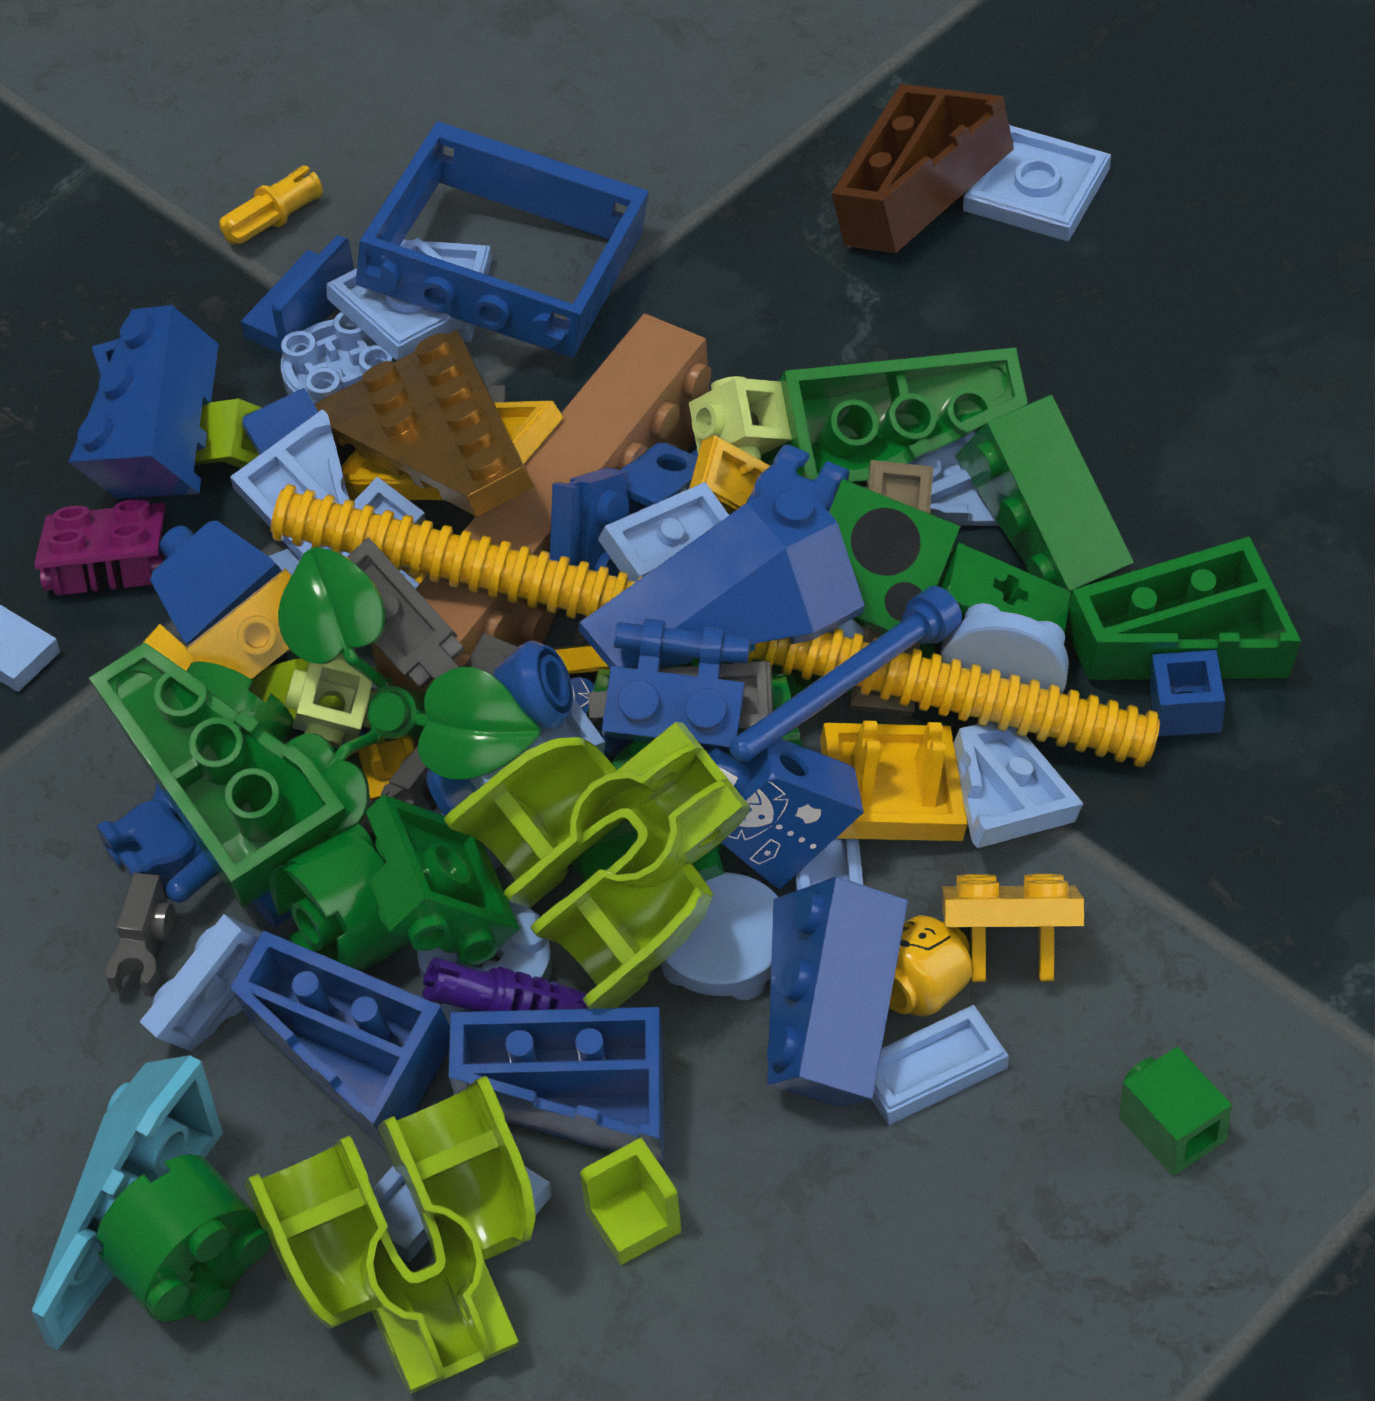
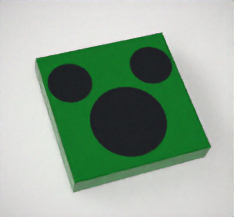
[829,479,960,634]

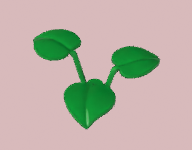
[278,547,541,840]

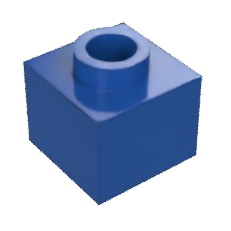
[1149,650,1225,736]

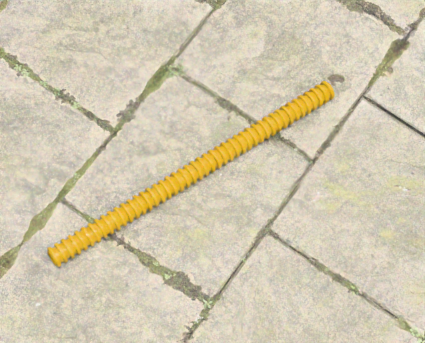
[270,484,1160,768]

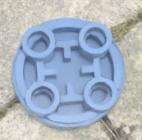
[281,312,396,404]
[940,603,1069,694]
[661,872,778,1000]

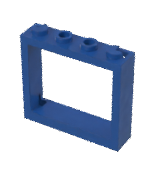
[355,121,649,358]

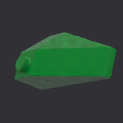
[778,347,1028,485]
[89,643,346,908]

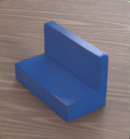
[241,235,354,354]

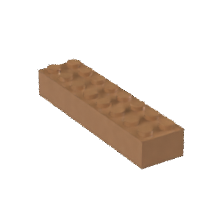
[371,313,711,693]

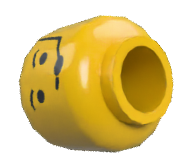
[889,915,973,1017]

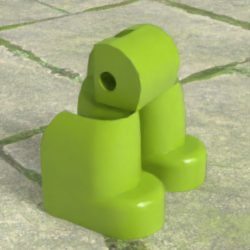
[444,722,750,1009]
[244,1076,535,1394]

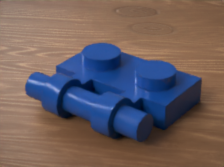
[602,619,751,752]

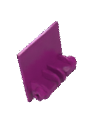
[34,499,166,596]

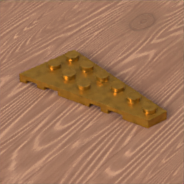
[314,329,534,517]

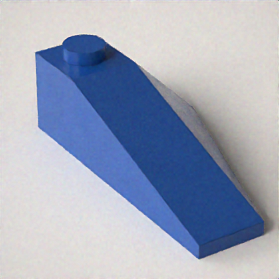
[578,477,865,669]

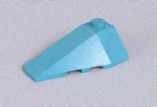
[32,1055,223,1350]

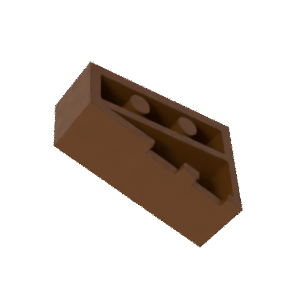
[831,84,1014,253]

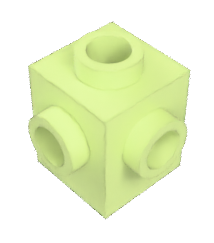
[689,376,792,461]
[284,654,377,748]

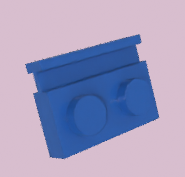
[550,467,629,611]

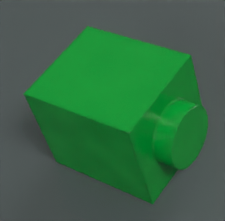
[1119,1046,1232,1177]

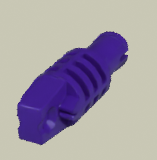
[422,957,589,1012]

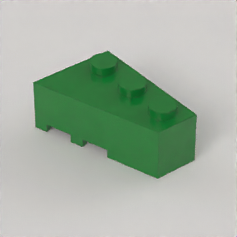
[955,395,1134,597]
[1065,536,1301,680]

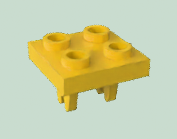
[820,720,968,841]
[942,874,1084,982]

